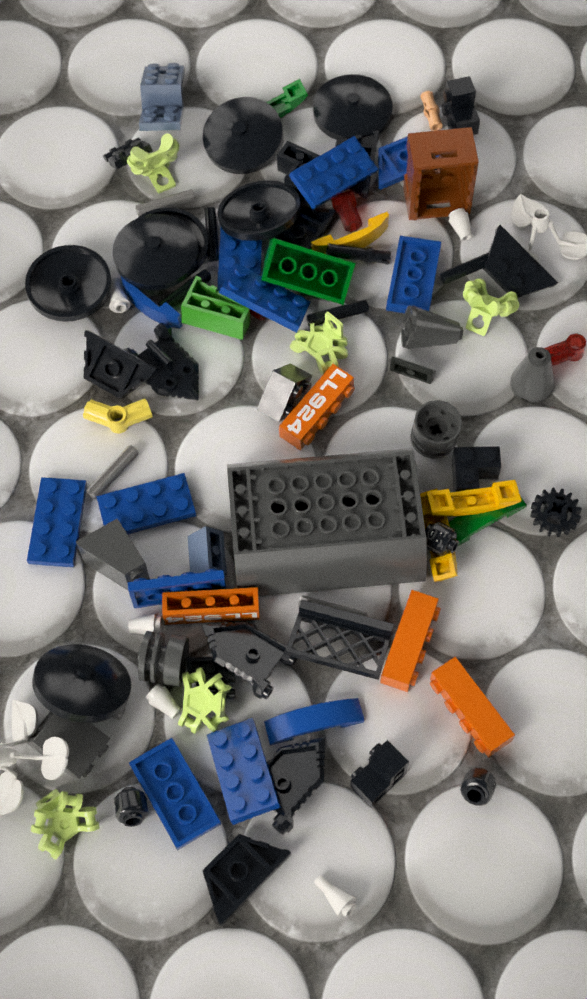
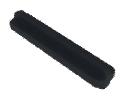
[204,207,219,262]
[440,252,489,284]
[158,269,211,308]
[307,299,369,327]

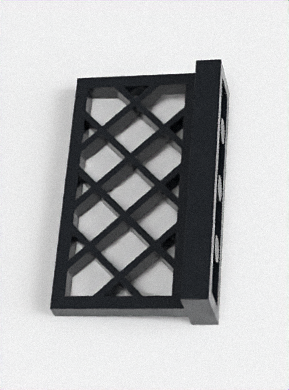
[285,600,394,680]

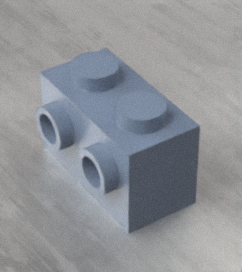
[187,526,227,576]

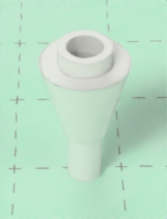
[109,278,131,313]
[314,875,356,918]

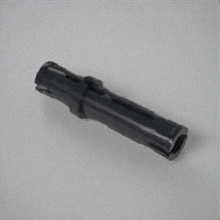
[326,243,391,265]

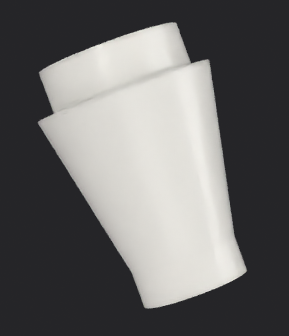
[449,208,473,242]
[128,613,165,637]
[146,683,182,719]

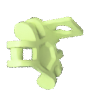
[127,134,179,193]
[463,278,519,336]
[290,312,348,375]
[178,668,232,734]
[31,789,100,860]

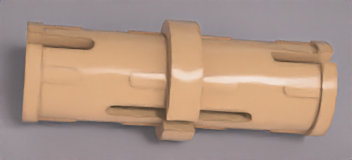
[420,91,443,131]

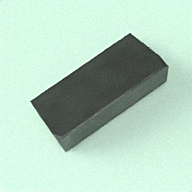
[390,356,436,384]

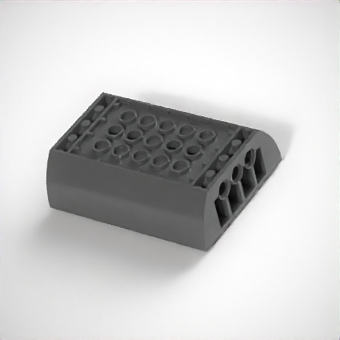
[227,448,427,596]

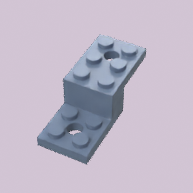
[139,63,185,131]

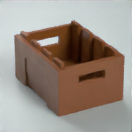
[403,127,479,221]

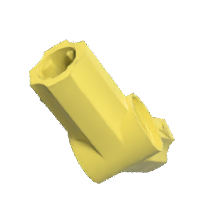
[83,399,152,434]

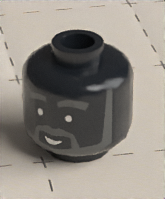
[425,522,459,556]
[461,768,496,806]
[114,787,148,827]

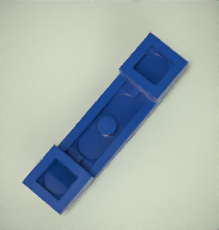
[120,275,182,329]
[264,698,365,746]

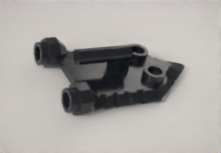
[124,323,199,401]
[201,622,298,700]
[267,737,326,835]

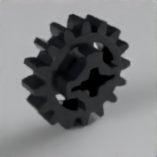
[530,487,582,537]

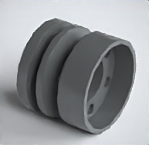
[410,400,462,459]
[137,630,189,687]

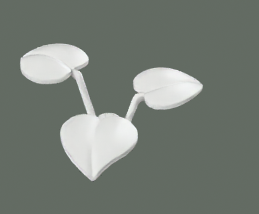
[511,194,587,262]
[0,700,69,816]

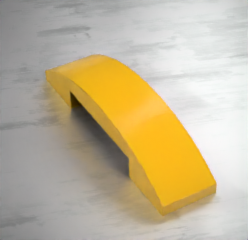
[311,212,389,254]
[426,480,521,516]
[420,488,458,582]

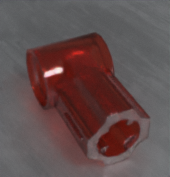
[331,190,362,233]
[545,333,586,366]

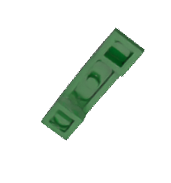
[266,78,308,118]
[449,496,527,546]

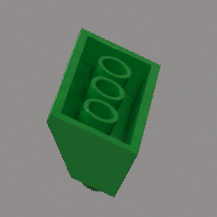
[261,238,356,305]

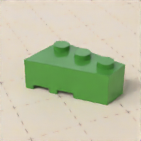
[181,275,250,340]

